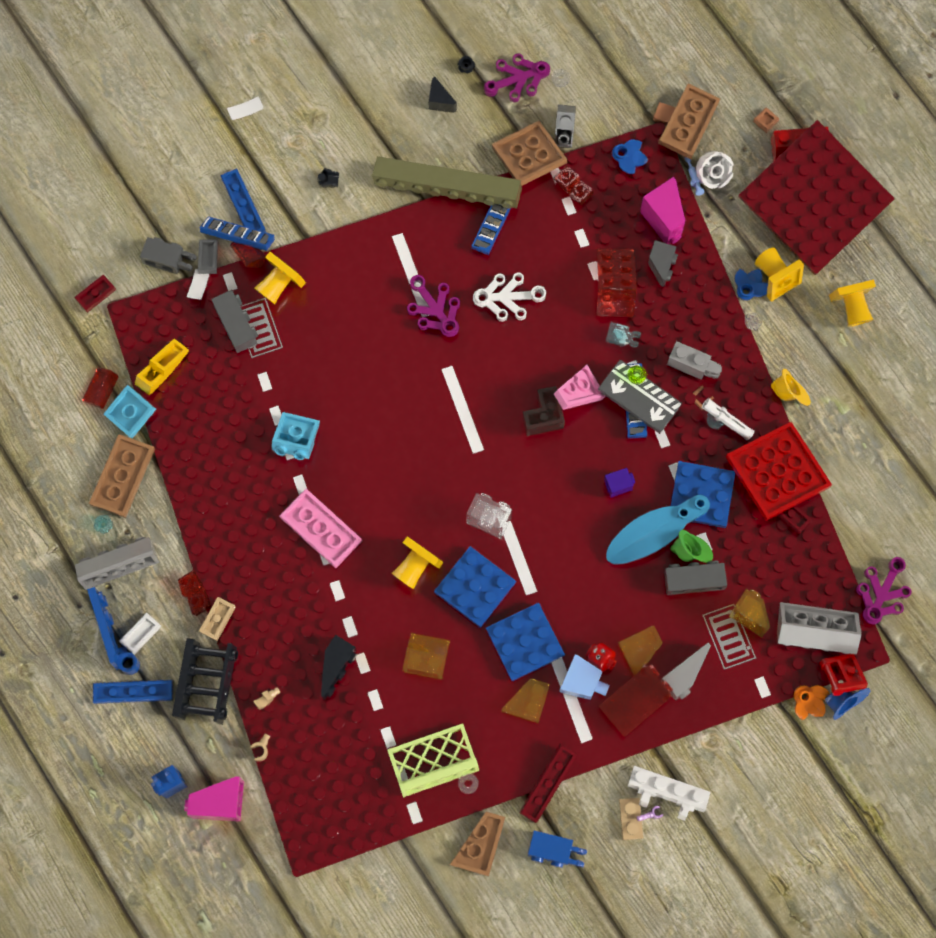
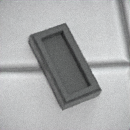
[198,239,219,274]

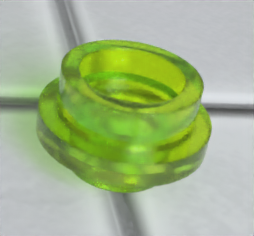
[627,365,647,384]

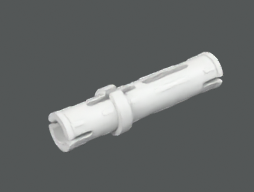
[702,398,754,440]

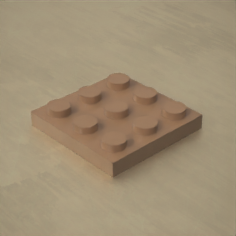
[492,121,567,186]

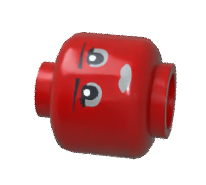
[586,643,617,672]

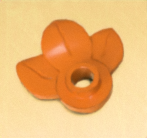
[794,685,830,720]

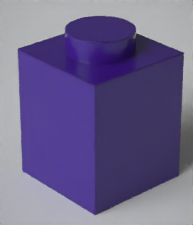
[604,468,635,498]

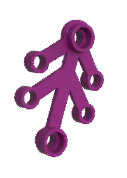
[484,53,550,103]
[407,275,460,337]
[856,557,912,625]

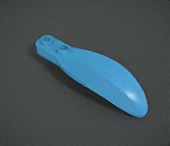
[606,495,710,564]

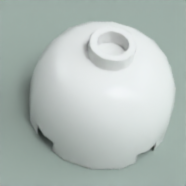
[696,151,734,189]

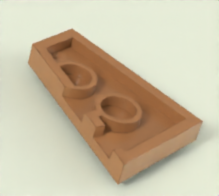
[450,811,505,877]

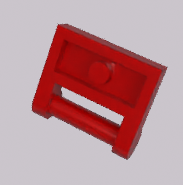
[819,654,868,696]

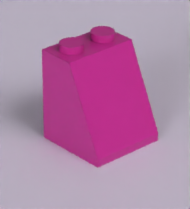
[640,177,685,244]
[184,776,244,822]

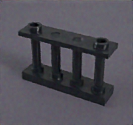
[172,638,238,725]

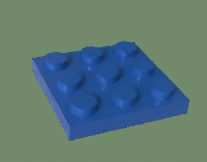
[671,461,735,528]
[434,546,516,628]
[486,603,565,681]

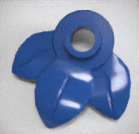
[612,140,648,174]
[735,269,768,301]

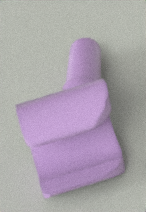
[637,806,663,821]

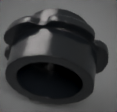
[457,56,475,74]

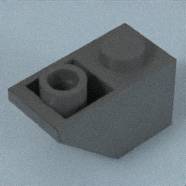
[554,104,576,148]
[648,240,678,287]

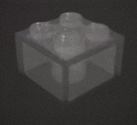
[466,493,512,539]

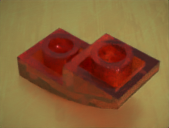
[554,166,594,205]
[178,570,212,616]

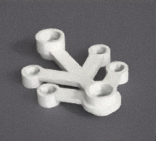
[473,273,546,322]

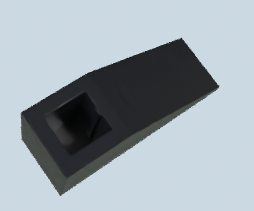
[321,635,357,700]

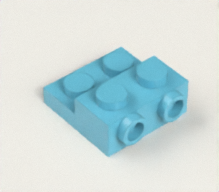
[272,412,320,460]

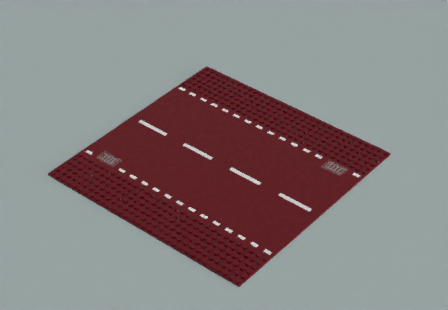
[107,122,890,877]

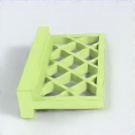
[388,724,479,797]

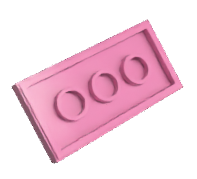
[279,489,362,569]

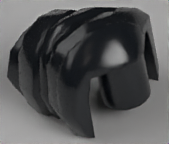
[317,168,339,188]

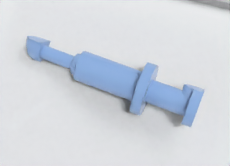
[685,157,705,196]

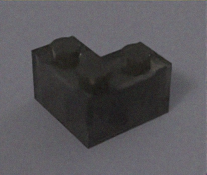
[522,386,565,436]

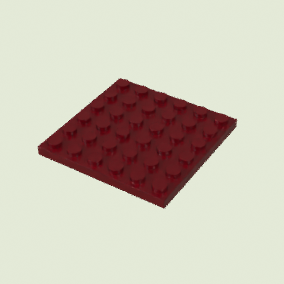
[738,120,895,275]

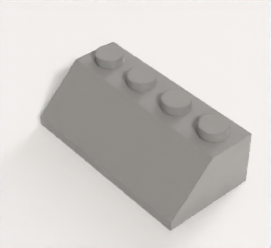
[75,537,160,590]
[777,602,861,654]

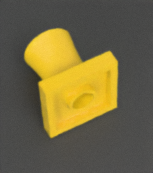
[755,247,804,302]
[255,252,306,304]
[829,279,876,327]
[392,537,443,589]

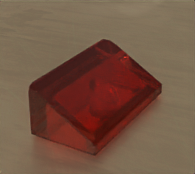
[230,242,266,268]
[82,367,119,409]

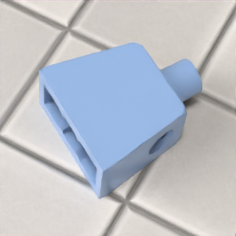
[559,654,610,700]

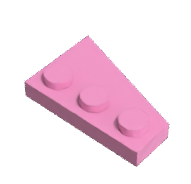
[554,365,605,410]

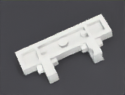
[628,766,710,821]

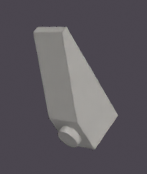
[660,643,711,700]

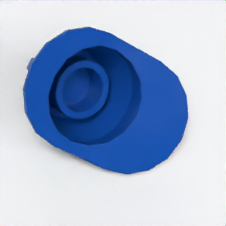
[825,688,871,720]

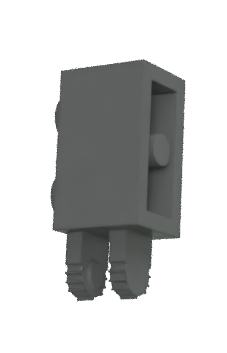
[140,237,197,274]

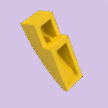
[135,339,189,395]

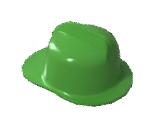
[670,530,713,563]

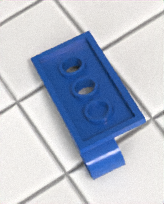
[87,587,140,675]

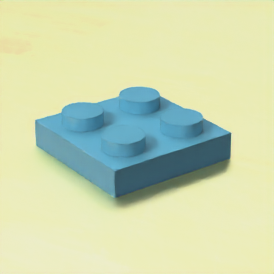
[104,385,156,438]

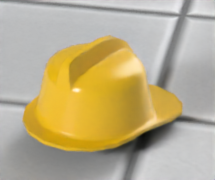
[771,369,811,406]

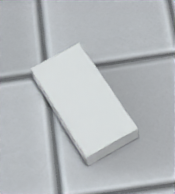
[119,613,161,655]

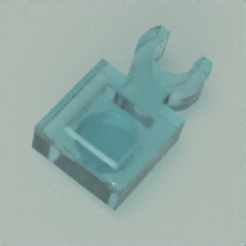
[606,322,641,347]

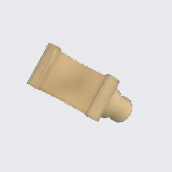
[253,688,280,710]
[250,734,270,762]

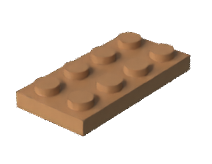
[658,83,720,159]
[89,434,155,518]

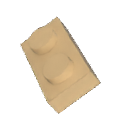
[199,597,236,641]
[619,798,643,840]

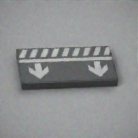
[598,360,682,434]

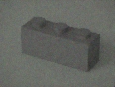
[211,290,258,353]
[664,561,727,595]

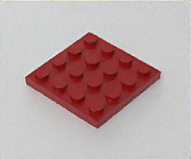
[726,422,832,521]

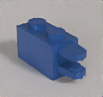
[151,765,188,799]
[528,830,587,868]

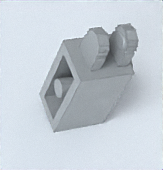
[667,341,722,380]

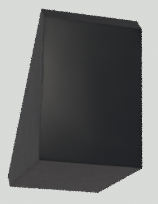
[428,77,457,113]

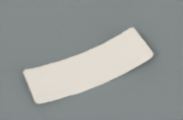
[227,97,264,120]
[187,269,209,299]

